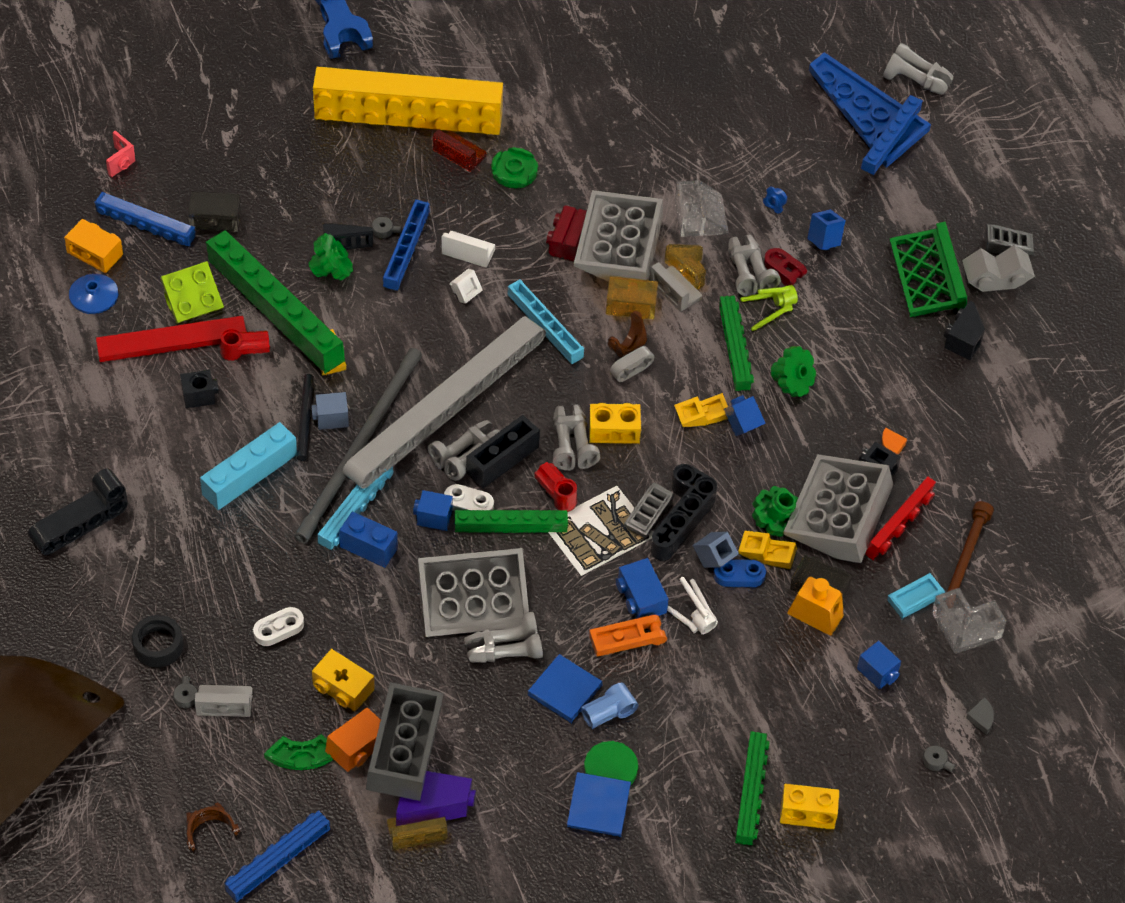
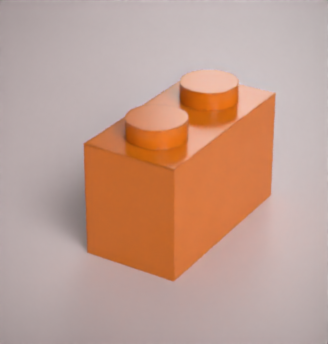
[325,708,381,772]

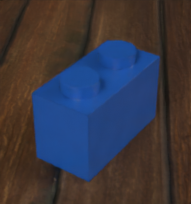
[339,511,398,568]
[616,558,669,619]

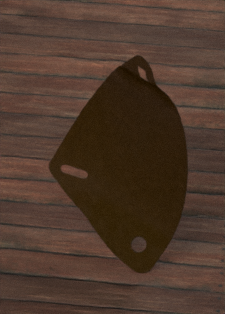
[0,656,124,825]

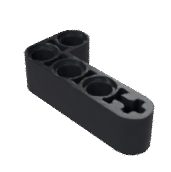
[651,464,717,561]
[28,468,128,555]

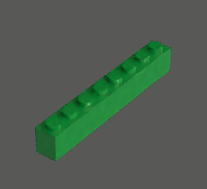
[206,230,345,374]

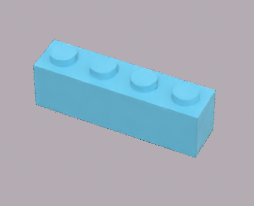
[200,422,297,510]

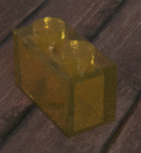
[606,277,658,319]

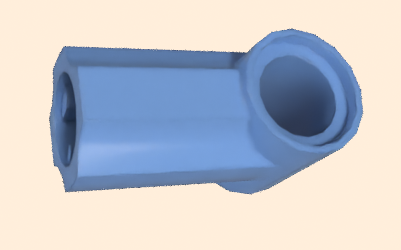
[581,683,639,729]

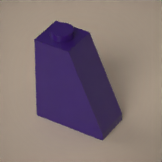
[396,771,476,829]

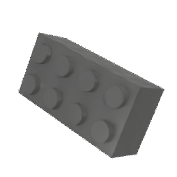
[366,682,443,801]

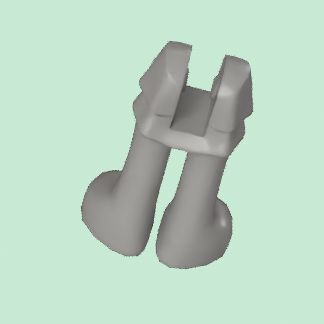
[883,43,953,95]
[728,234,781,296]
[552,404,600,470]
[428,420,500,481]
[464,611,543,663]

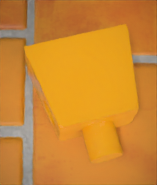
[787,577,843,636]

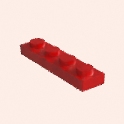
[865,476,936,560]

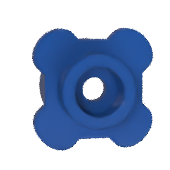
[763,186,787,214]

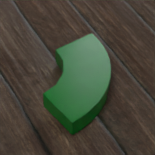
[264,734,334,770]

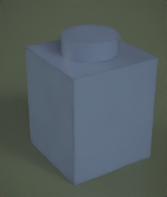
[311,392,349,430]
[692,532,739,568]

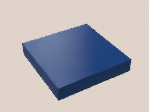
[528,654,602,723]
[567,772,631,837]

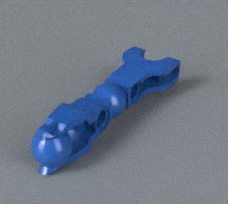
[315,0,373,59]

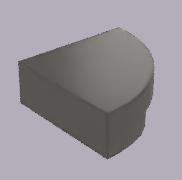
[966,697,994,735]

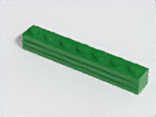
[719,295,754,391]
[455,510,568,533]
[735,731,770,846]

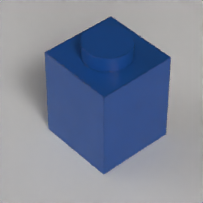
[808,209,845,250]
[724,395,766,436]
[413,490,453,531]
[857,641,901,689]

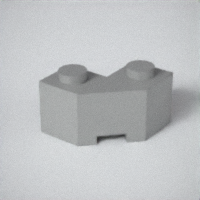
[962,245,1035,292]

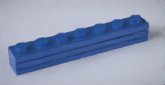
[861,95,923,175]
[95,192,196,246]
[383,199,430,291]
[224,810,330,903]

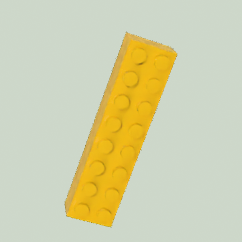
[313,67,503,135]

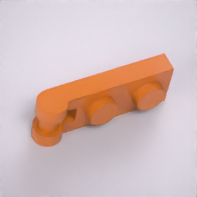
[589,615,667,657]

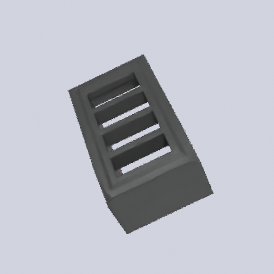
[984,224,1034,255]
[624,482,674,539]

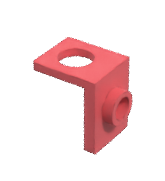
[106,131,136,178]

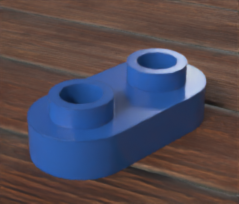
[714,560,766,587]

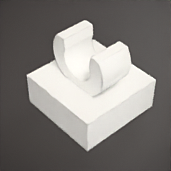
[450,269,483,304]

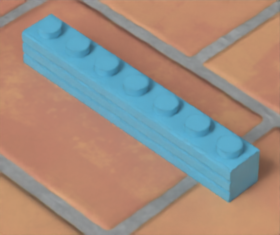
[508,279,584,364]
[318,467,394,550]

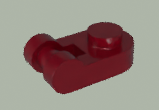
[764,248,807,286]

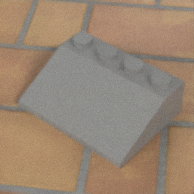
[574,190,663,291]
[784,454,894,563]
[417,548,529,637]

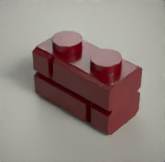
[546,205,587,262]

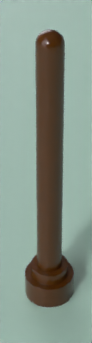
[944,501,994,607]

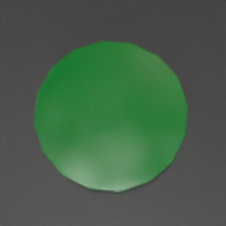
[491,147,538,189]
[584,741,638,785]

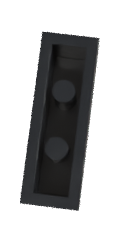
[466,415,540,489]

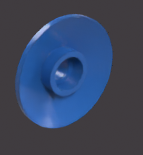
[69,274,118,314]

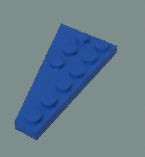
[809,52,931,168]

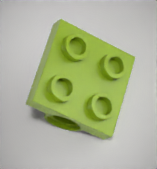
[160,261,224,324]

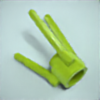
[740,285,798,331]

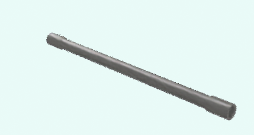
[294,348,422,544]

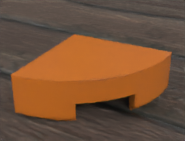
[882,428,907,455]

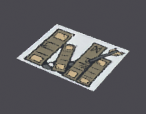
[548,486,654,576]

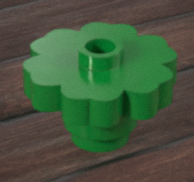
[309,233,353,281]
[771,346,816,397]
[752,486,798,537]

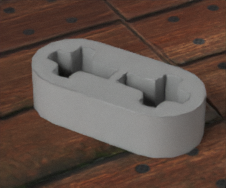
[610,346,655,382]

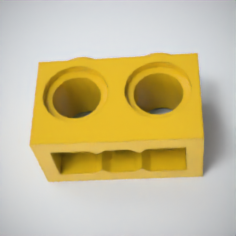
[589,403,641,444]
[780,784,839,829]

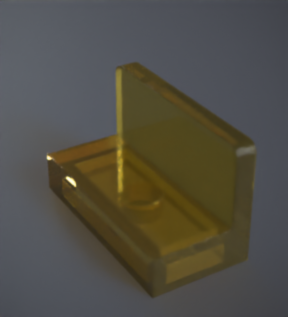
[387,817,447,850]

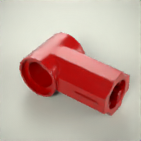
[220,328,270,361]
[534,462,577,512]

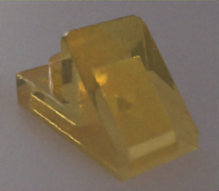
[664,244,706,290]

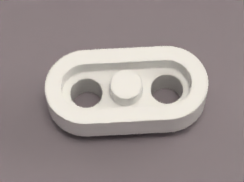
[444,484,494,511]
[253,607,304,646]

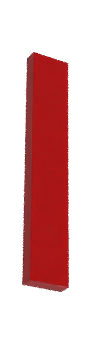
[96,316,246,362]

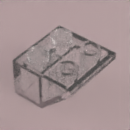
[675,180,728,237]

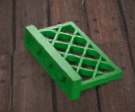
[890,222,967,317]

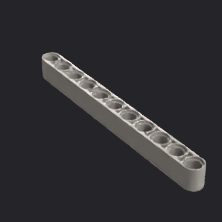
[343,316,546,489]

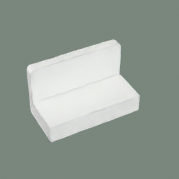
[442,230,495,268]

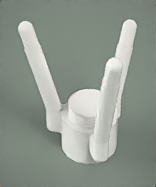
[667,577,718,634]

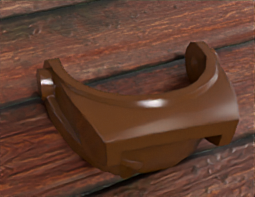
[608,311,647,358]
[186,802,240,851]

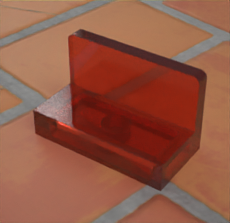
[433,129,486,172]

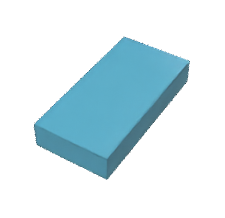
[887,573,945,619]

